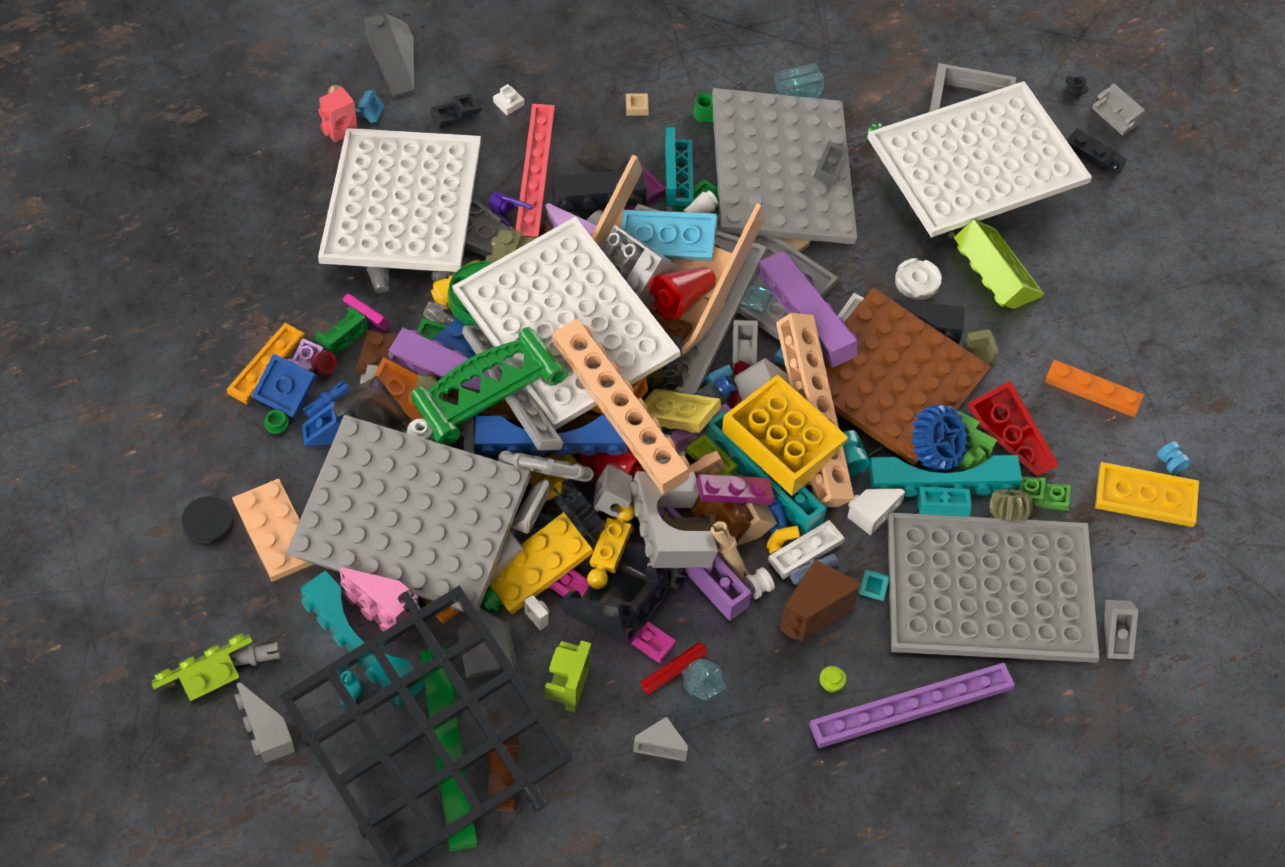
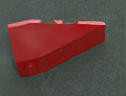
[967,381,1059,477]

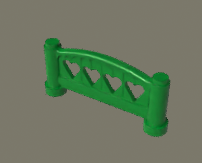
[411,327,569,446]

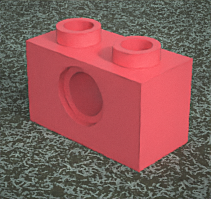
[318,87,357,143]

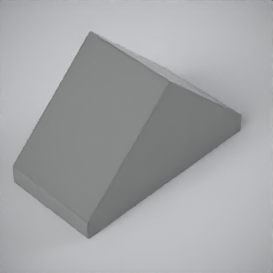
[633,717,688,762]

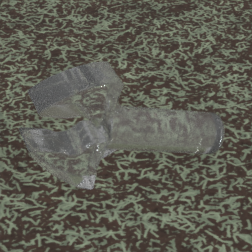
[423,302,463,325]

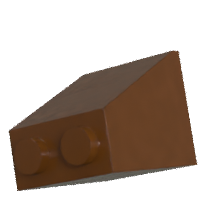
[780,559,860,642]

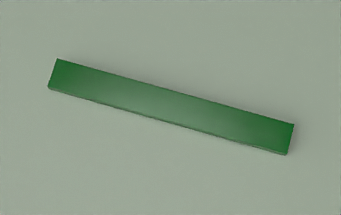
[420,648,477,851]

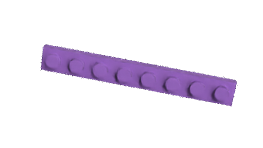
[809,663,1015,748]

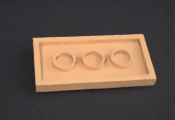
[232,479,313,582]

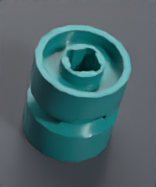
[843,431,870,477]

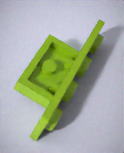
[152,633,252,701]

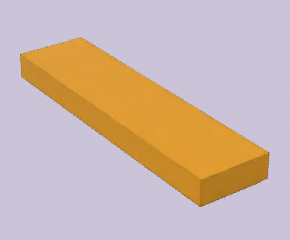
[227,323,305,405]

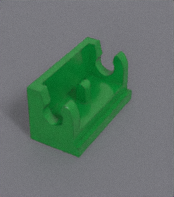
[314,306,368,356]

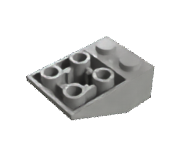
[600,225,677,306]

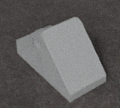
[731,320,758,368]

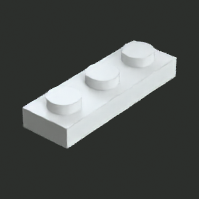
[768,520,845,579]

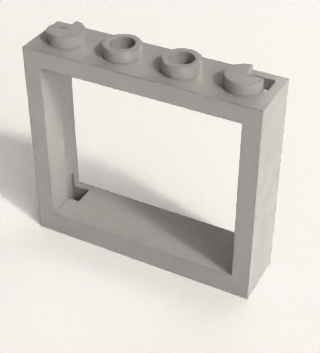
[929,63,1016,112]

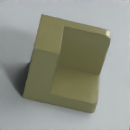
[964,329,999,366]

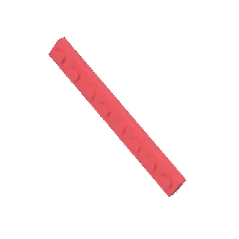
[516,104,555,238]

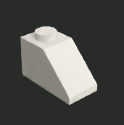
[847,489,905,535]

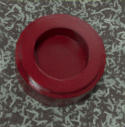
[311,350,337,375]

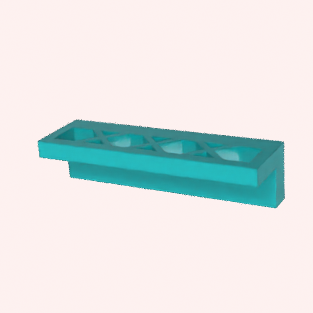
[665,127,694,206]

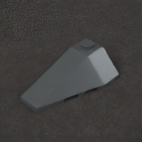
[364,13,415,98]

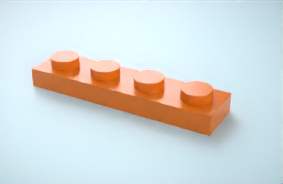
[1045,360,1144,418]

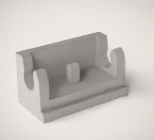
[1092,83,1145,136]
[594,465,632,516]

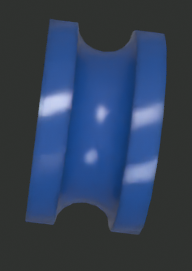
[714,373,737,397]

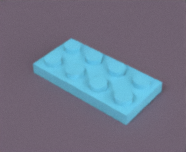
[621,210,718,261]

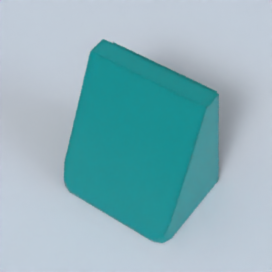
[859,569,890,601]

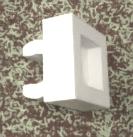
[493,84,524,115]

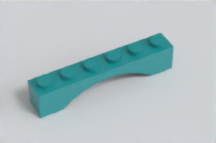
[868,455,1022,497]
[300,570,424,707]

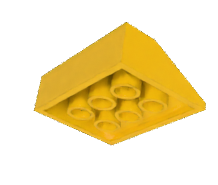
[722,374,848,496]

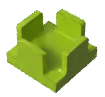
[545,641,591,712]

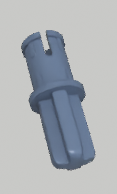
[790,553,839,585]

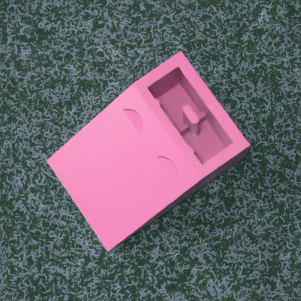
[340,567,419,641]

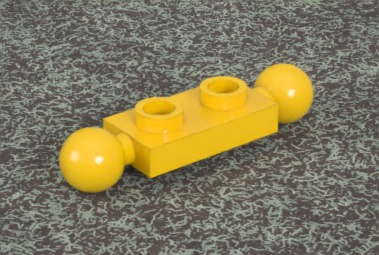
[587,504,635,589]

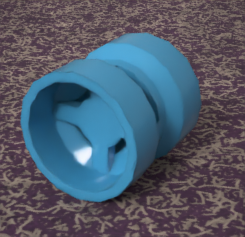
[1157,441,1192,475]

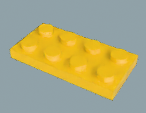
[1095,462,1199,527]
[490,512,594,615]

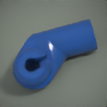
[769,499,788,534]

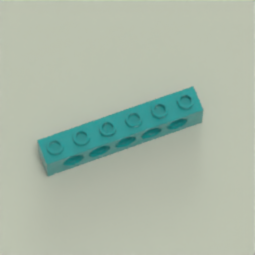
[706,410,827,535]

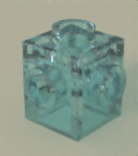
[682,659,727,701]

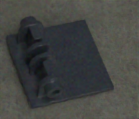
[553,488,605,542]

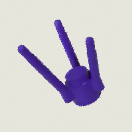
[488,191,533,227]

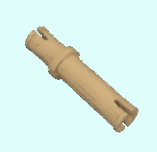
[711,522,749,583]

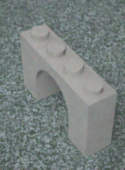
[629,471,718,568]

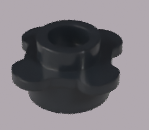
[1065,76,1089,97]

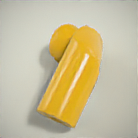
[767,525,800,554]

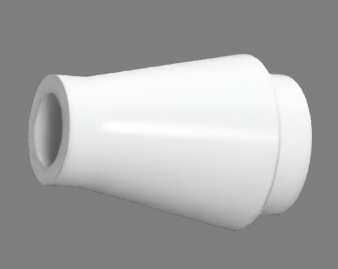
[683,191,719,213]

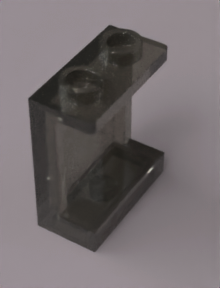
[332,376,412,433]

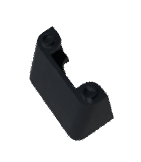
[562,542,670,644]

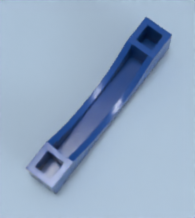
[475,415,628,456]

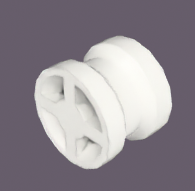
[743,567,775,599]

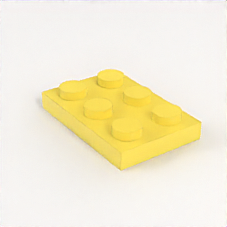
[634,389,721,433]

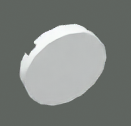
[895,258,942,300]

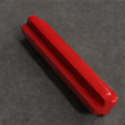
[640,642,708,694]

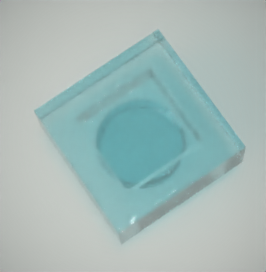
[741,284,772,315]

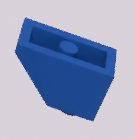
[302,401,357,446]

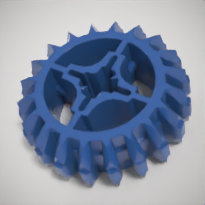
[910,404,969,471]

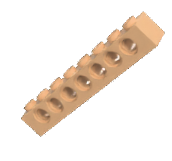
[776,313,854,507]
[552,318,690,495]

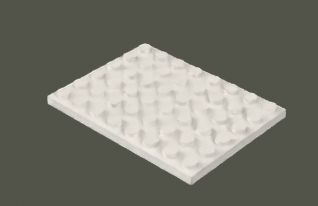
[867,81,1092,237]
[318,128,481,272]
[452,217,681,430]

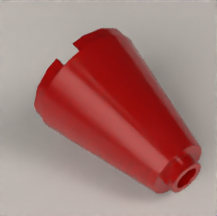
[649,267,716,320]
[580,449,646,498]

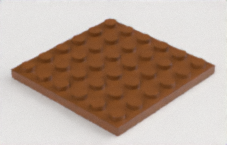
[823,288,991,466]

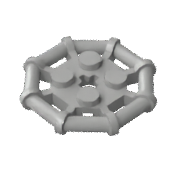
[499,451,593,482]

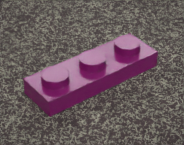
[696,474,774,505]

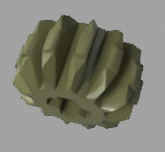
[989,489,1033,522]

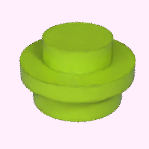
[820,666,846,692]

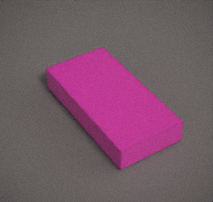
[343,294,390,332]

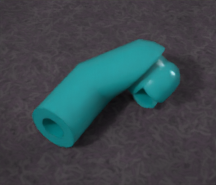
[340,671,363,711]

